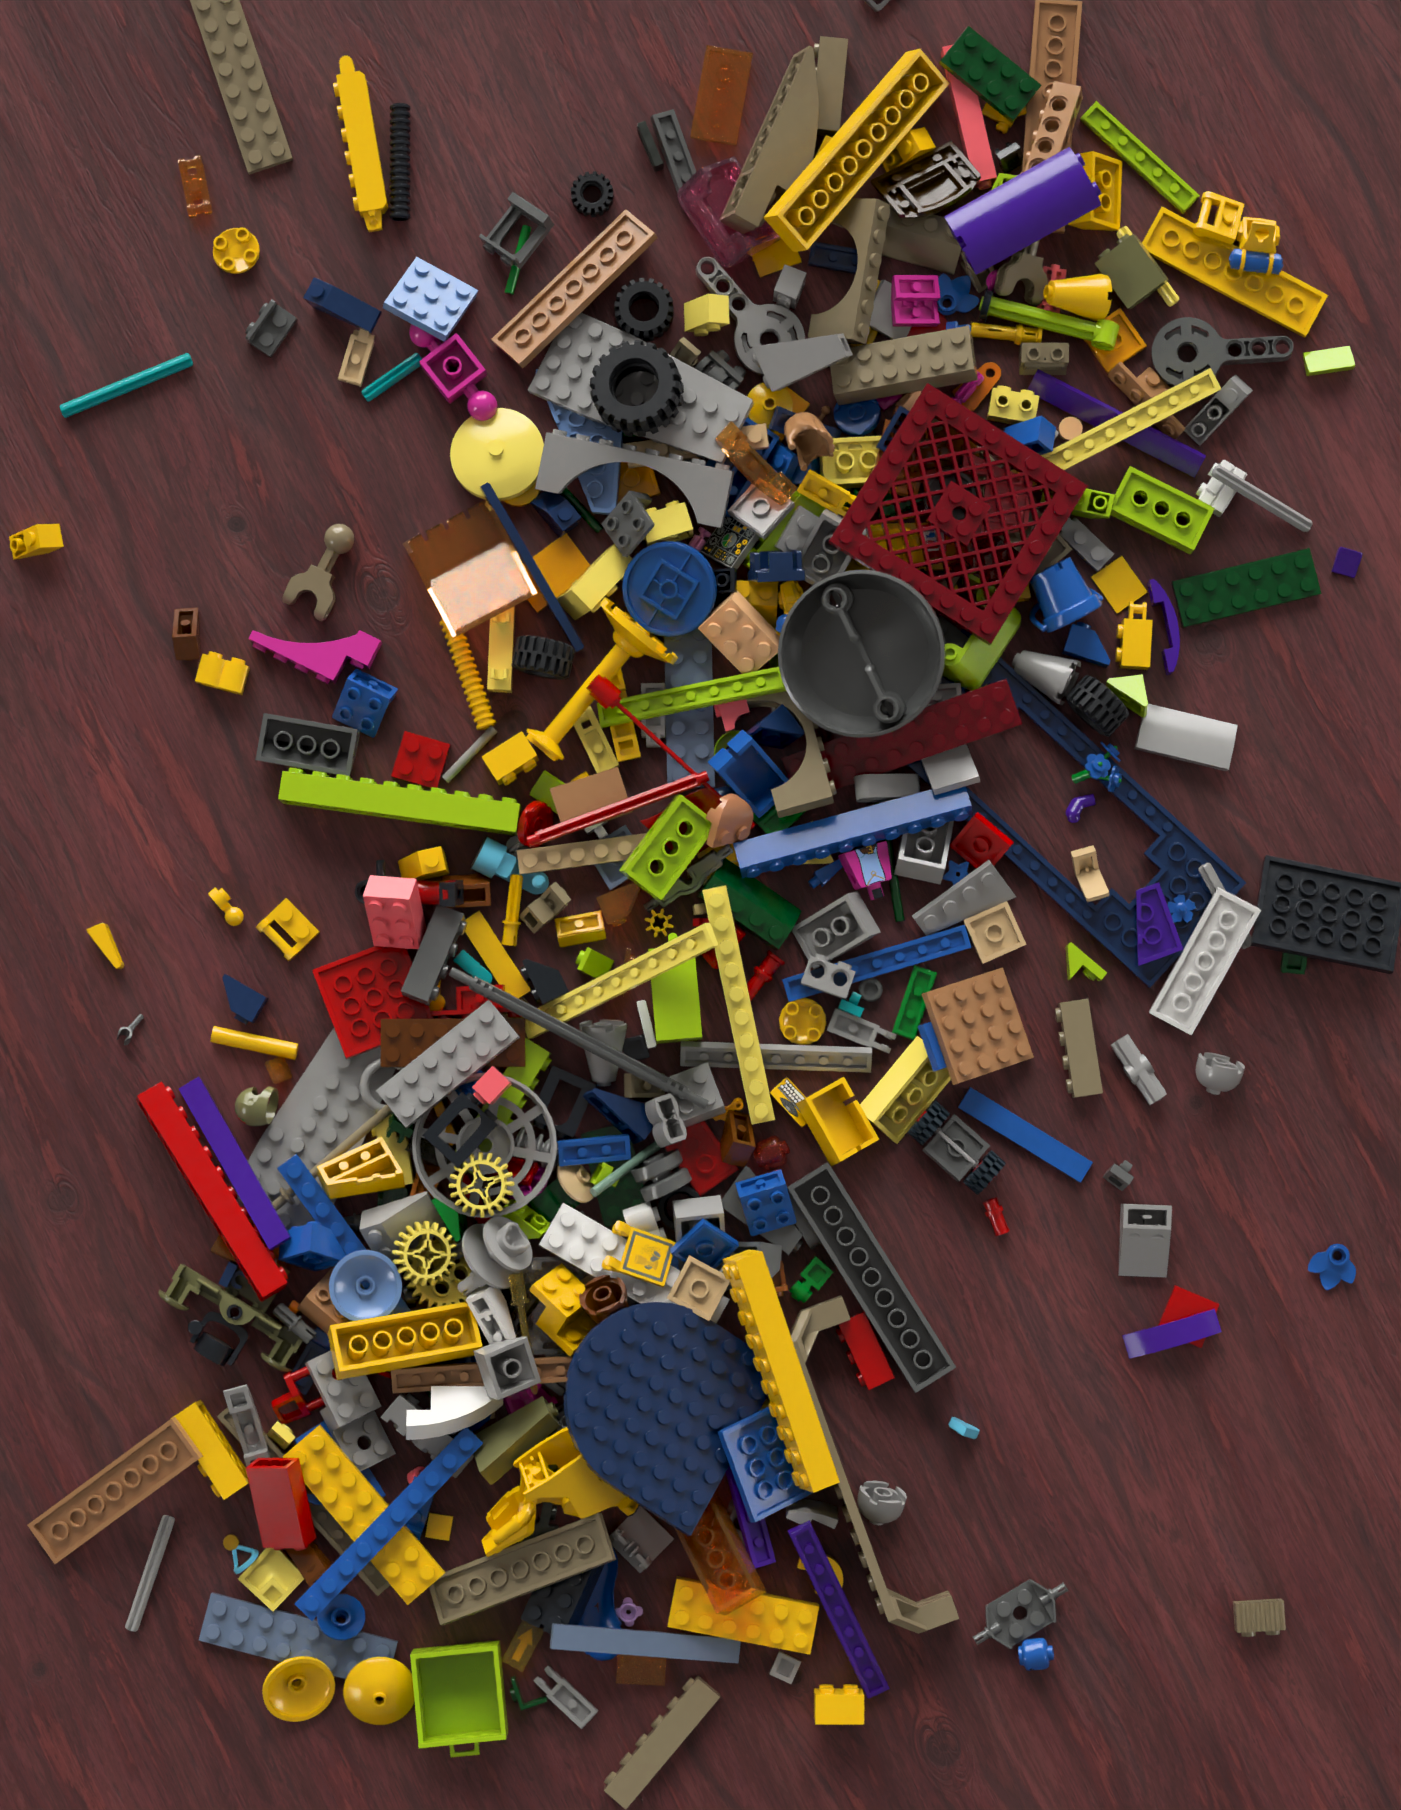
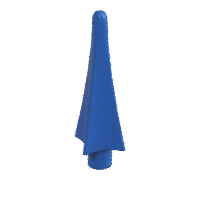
[808,846,863,889]

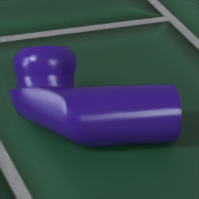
[1066,794,1096,823]

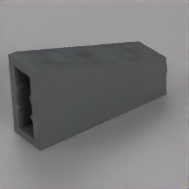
[721,1166,803,1255]

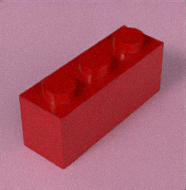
[836,1311,895,1390]

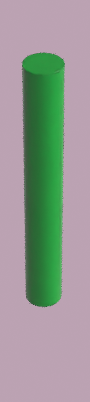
[504,225,532,295]

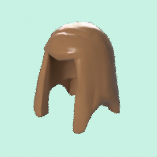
[784,412,835,471]

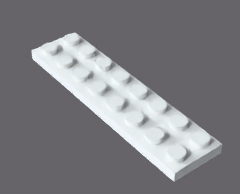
[539,1203,730,1323]

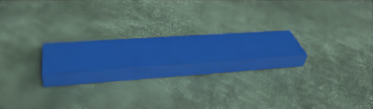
[958,1087,1093,1183]

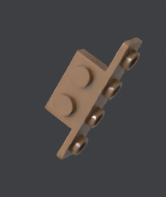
[1107,362,1185,440]

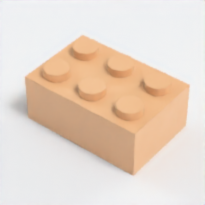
[698,591,780,674]

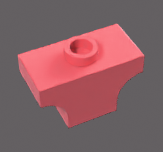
[713,699,750,733]

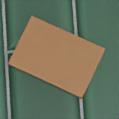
[550,767,633,830]

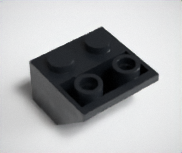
[520,959,569,1005]

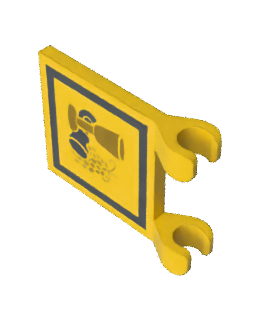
[602,1221,677,1287]

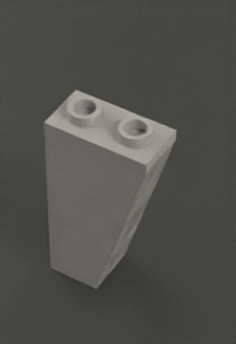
[753,333,853,392]

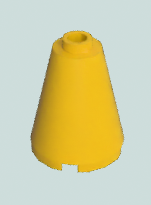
[1043,274,1112,321]

